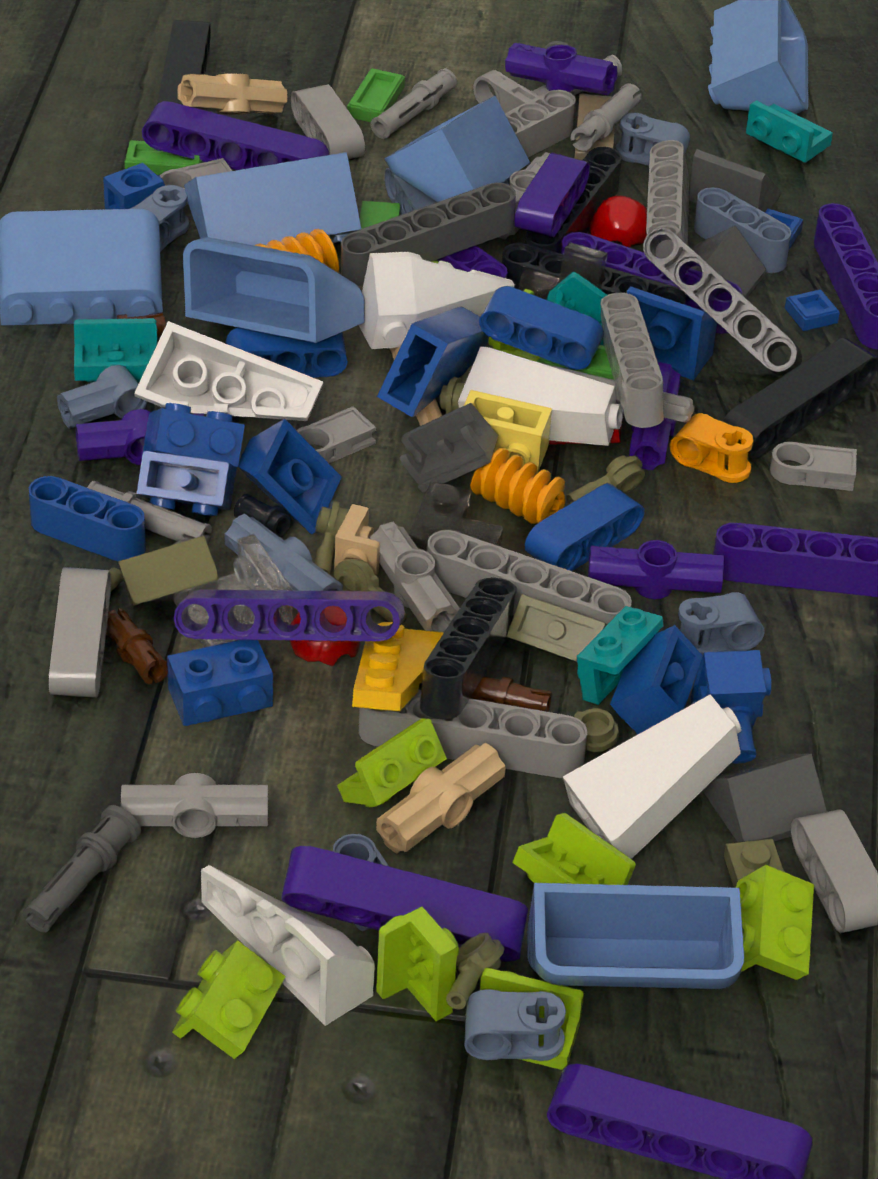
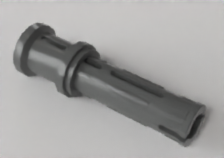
[23,805,141,932]

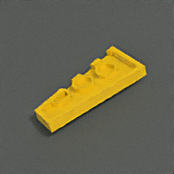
[352,622,444,711]

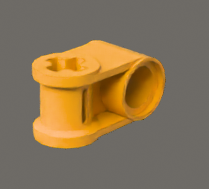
[669,413,753,483]

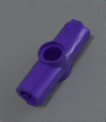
[505,43,618,95]
[629,363,680,470]
[75,409,204,465]
[588,540,724,599]

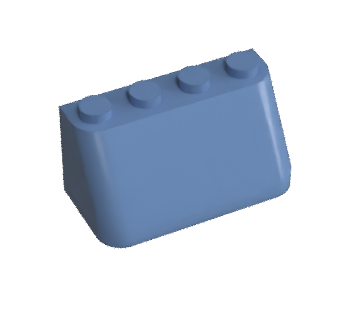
[708,0,808,114]
[384,96,530,202]
[184,152,361,245]
[0,209,163,325]
[183,237,365,343]
[527,883,744,989]

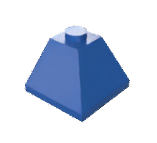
[627,286,717,381]
[238,419,342,534]

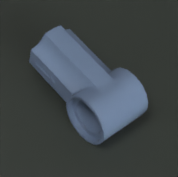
[57,365,148,429]

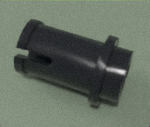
[234,494,291,538]

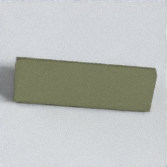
[118,535,219,605]

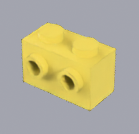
[464,390,552,473]

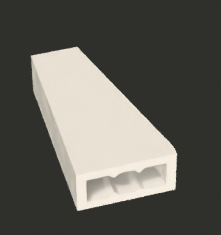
[458,346,623,446]
[563,694,741,859]

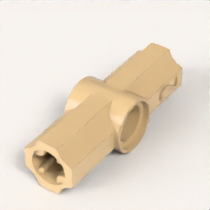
[178,74,287,115]
[376,742,506,854]

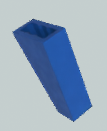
[377,306,489,417]

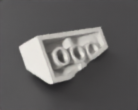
[359,252,515,349]
[134,321,323,421]
[201,865,375,1026]

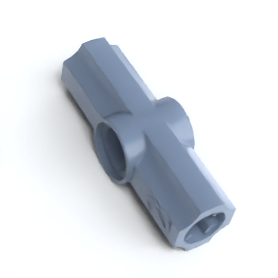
[225,514,343,591]

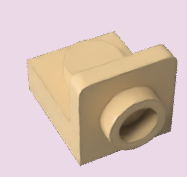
[334,504,380,576]

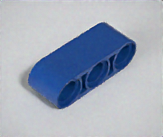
[479,286,604,370]
[226,327,348,378]
[29,476,146,561]
[524,483,645,571]

